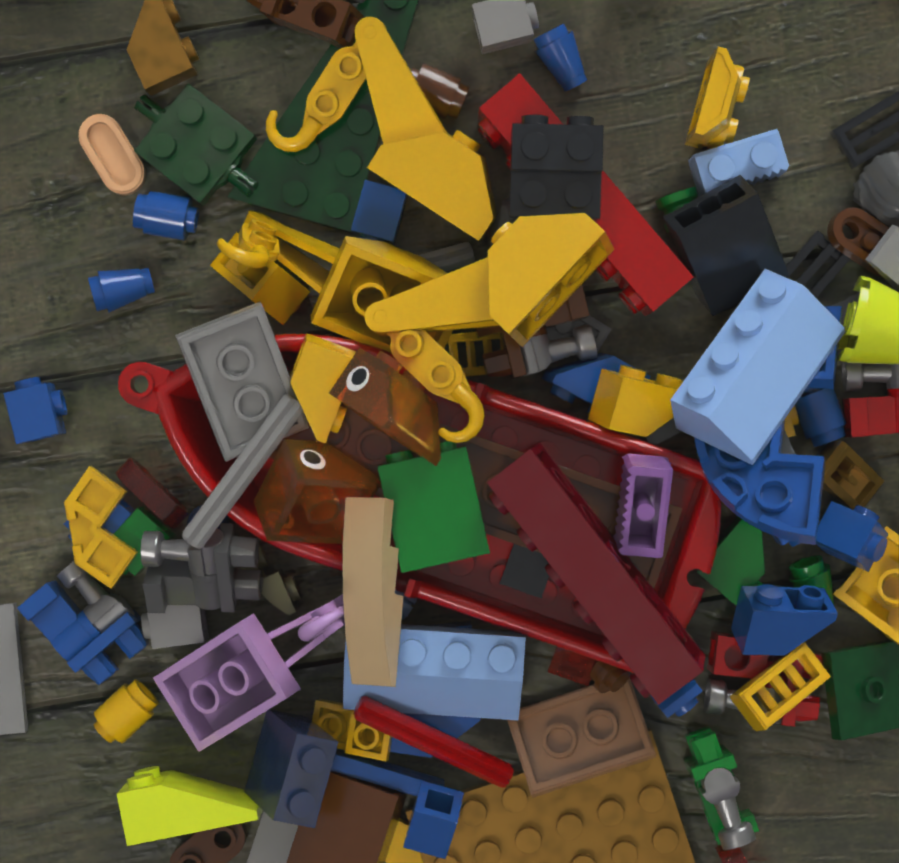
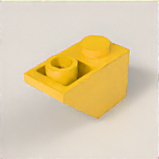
[290,333,359,443]
[588,365,683,437]

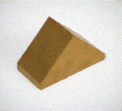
[819,440,884,510]

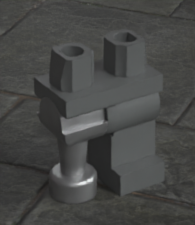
[140,523,263,613]

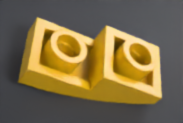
[312,699,392,762]

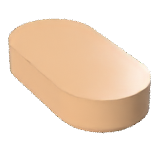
[79,114,147,196]

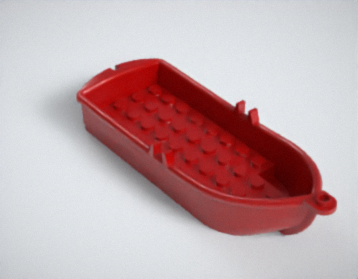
[118,334,721,673]

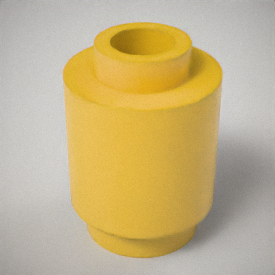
[94,679,159,743]

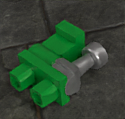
[683,726,759,850]

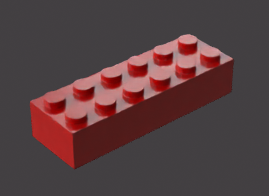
[477,73,694,316]

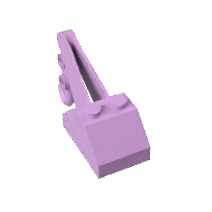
[153,594,345,752]

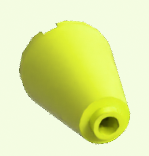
[837,276,899,364]

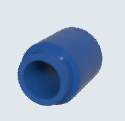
[133,191,199,240]
[795,388,847,447]

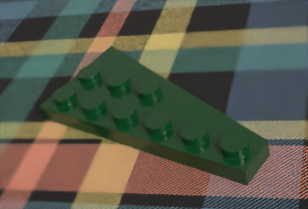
[227,0,419,234]

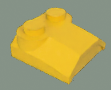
[685,46,750,149]
[833,526,899,645]

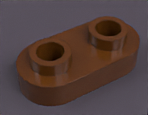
[827,207,889,277]
[169,823,247,863]

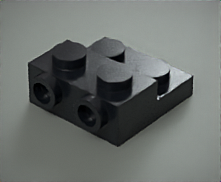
[509,115,604,220]

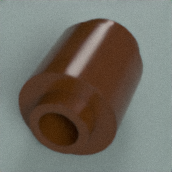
[411,63,470,119]

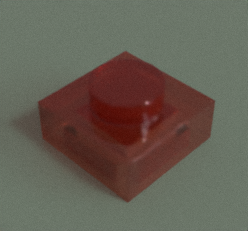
[547,646,597,686]

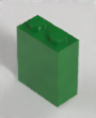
[377,441,490,573]

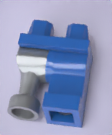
[17,561,150,685]

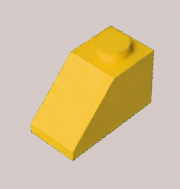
[210,232,311,325]

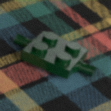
[134,83,259,206]

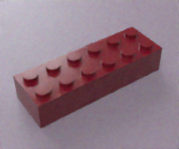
[487,442,705,705]

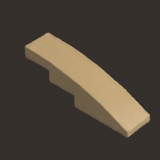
[343,497,404,687]

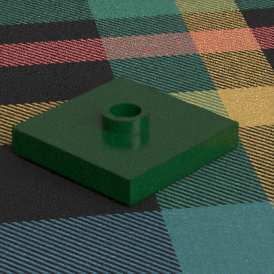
[821,640,899,741]

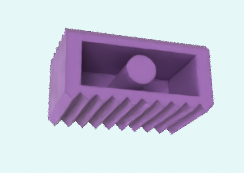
[614,453,673,558]

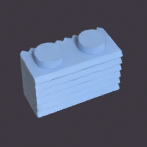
[688,129,789,197]

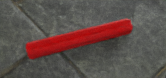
[353,696,514,788]

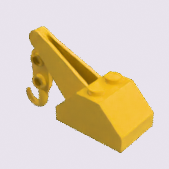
[266,17,497,241]
[217,210,453,352]
[365,213,614,443]

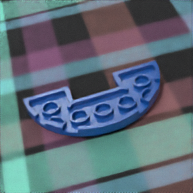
[694,306,842,545]

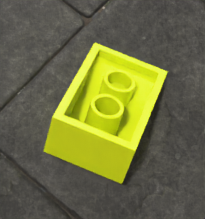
[117,766,263,846]

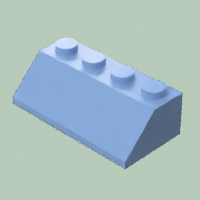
[670,269,845,465]
[343,624,526,720]

